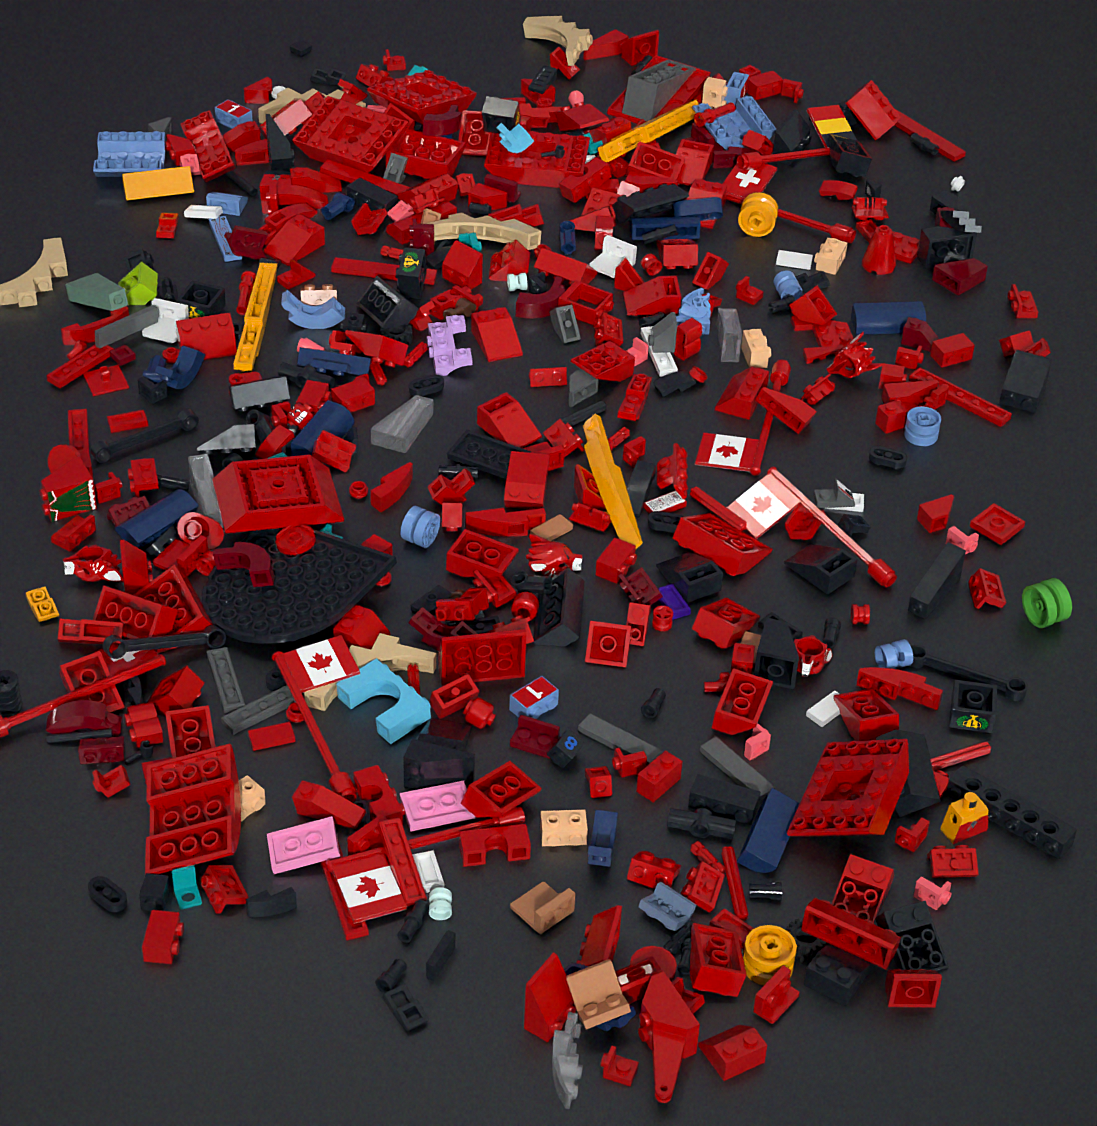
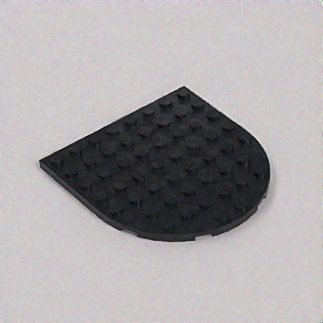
[202,526,397,643]

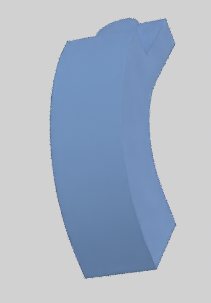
[281,290,345,329]

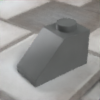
[549,305,581,344]
[648,312,677,353]
[569,369,598,407]

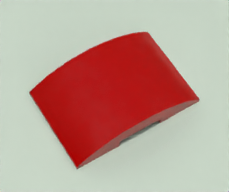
[145,743,241,875]

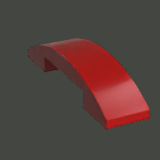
[61,306,129,345]

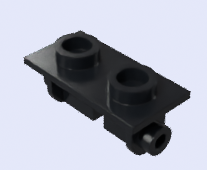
[158,277,178,303]

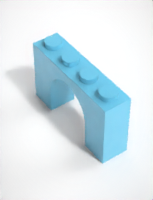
[336,658,431,744]

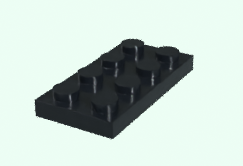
[447,430,532,479]

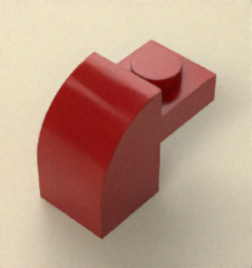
[428,468,475,505]

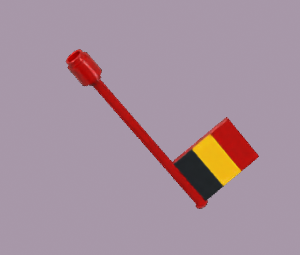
[737,105,863,170]

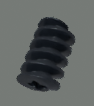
[0,670,22,717]

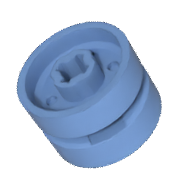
[904,406,941,446]
[401,506,441,548]

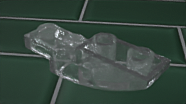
[552,1012,583,1109]

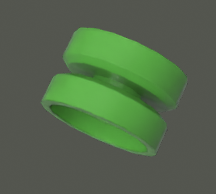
[1022,578,1072,628]

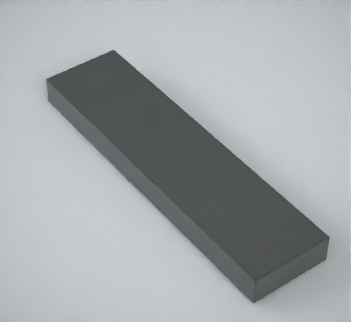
[95,305,158,349]
[206,647,245,714]
[221,685,304,735]
[578,713,662,766]
[700,737,775,801]

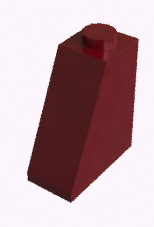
[932,258,988,296]

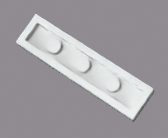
[640,326,678,377]

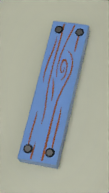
[209,216,242,262]

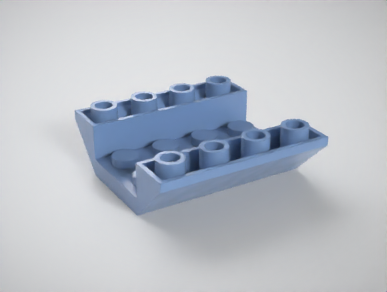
[693,96,777,150]
[93,131,165,177]

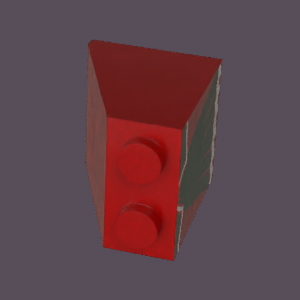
[39,456,97,522]

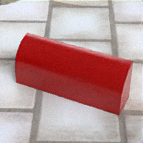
[386,201,457,245]

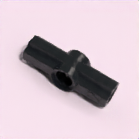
[278,362,335,392]
[667,808,736,839]

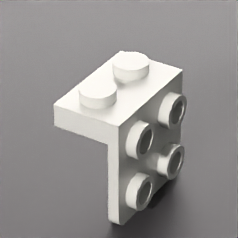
[589,235,637,278]
[142,298,189,343]

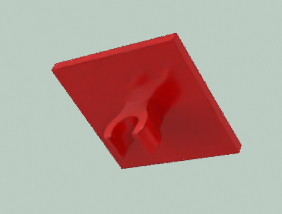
[83,365,129,396]

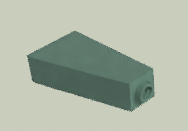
[65,273,128,311]

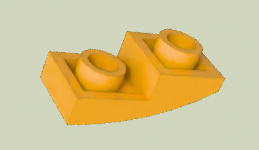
[26,587,59,622]

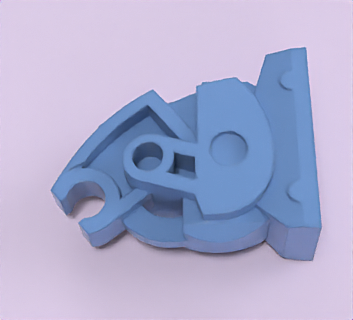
[676,288,711,334]

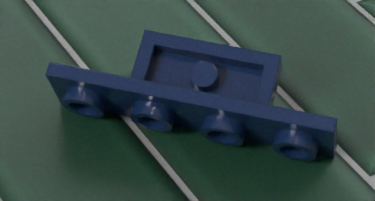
[297,347,371,376]

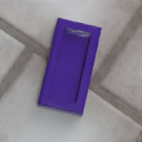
[658,584,691,620]

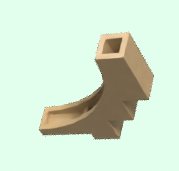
[523,16,593,66]
[258,88,366,124]
[427,212,541,250]
[0,237,68,307]
[304,633,436,711]

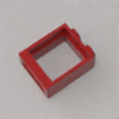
[558,280,614,325]

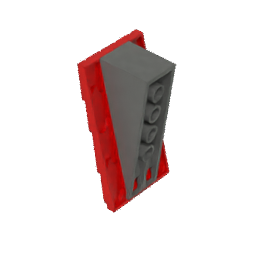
[607,55,711,124]

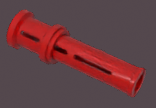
[694,102,736,127]
[236,271,256,315]

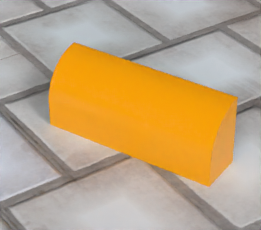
[122,166,194,201]

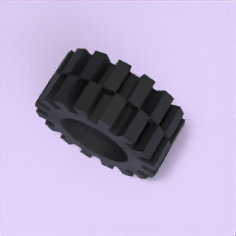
[380,324,412,347]
[786,918,826,963]

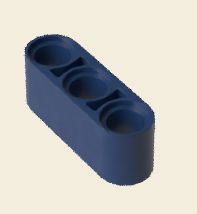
[673,197,723,221]

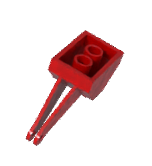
[638,971,700,1103]

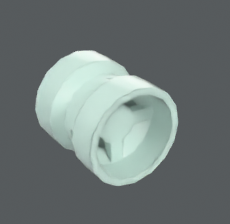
[507,273,527,292]
[429,888,452,920]

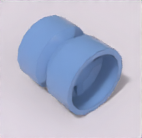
[773,271,803,301]
[874,639,913,669]

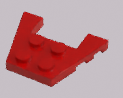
[791,316,853,364]

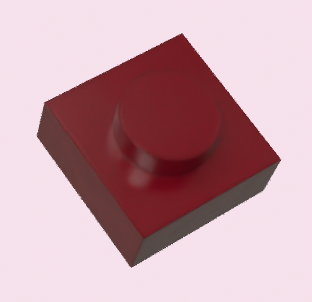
[110,344,136,366]

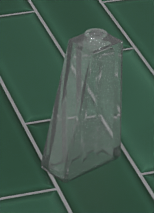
[717,308,742,362]
[371,395,433,454]
[188,454,224,528]

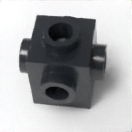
[340,313,367,341]

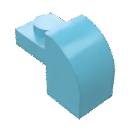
[496,123,534,153]

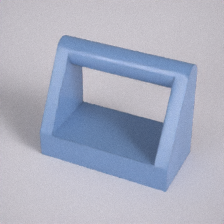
[206,192,248,216]

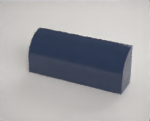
[629,217,701,240]
[851,301,926,335]
[291,400,355,463]
[115,489,199,549]
[737,788,800,873]

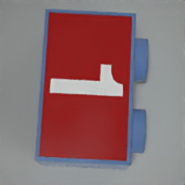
[725,72,749,106]
[215,99,253,129]
[509,676,559,719]

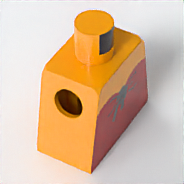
[940,792,988,844]

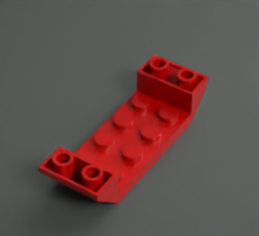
[180,110,236,183]

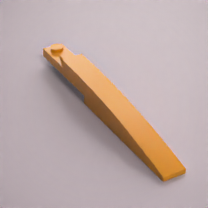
[598,99,698,163]
[234,263,278,371]
[583,413,643,549]

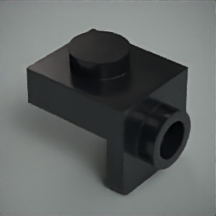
[529,272,547,294]

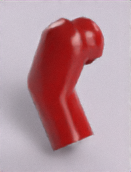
[66,341,87,360]
[704,672,730,692]

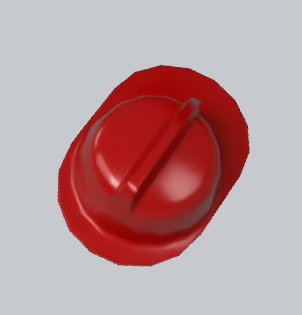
[177,512,224,550]

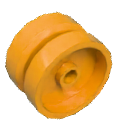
[738,192,778,237]
[743,925,797,986]

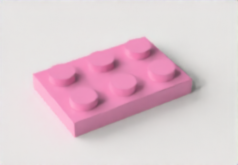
[400,781,475,832]
[267,816,340,874]

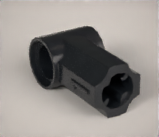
[246,410,274,443]
[511,570,553,594]

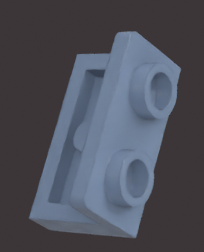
[638,882,696,931]

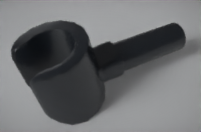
[541,145,565,158]
[124,740,154,764]

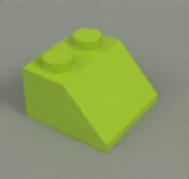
[118,262,158,305]

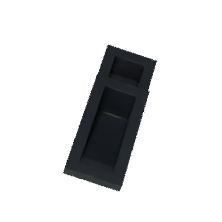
[627,460,656,518]

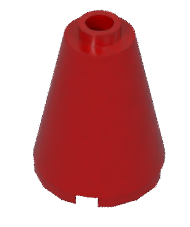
[862,225,896,275]

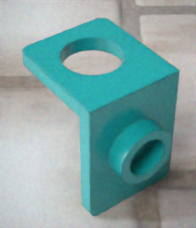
[172,865,202,909]

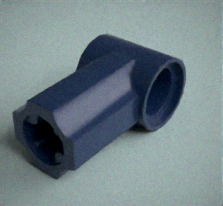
[321,192,355,220]
[559,221,576,254]
[143,355,166,384]

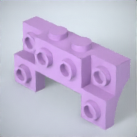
[427,315,472,376]

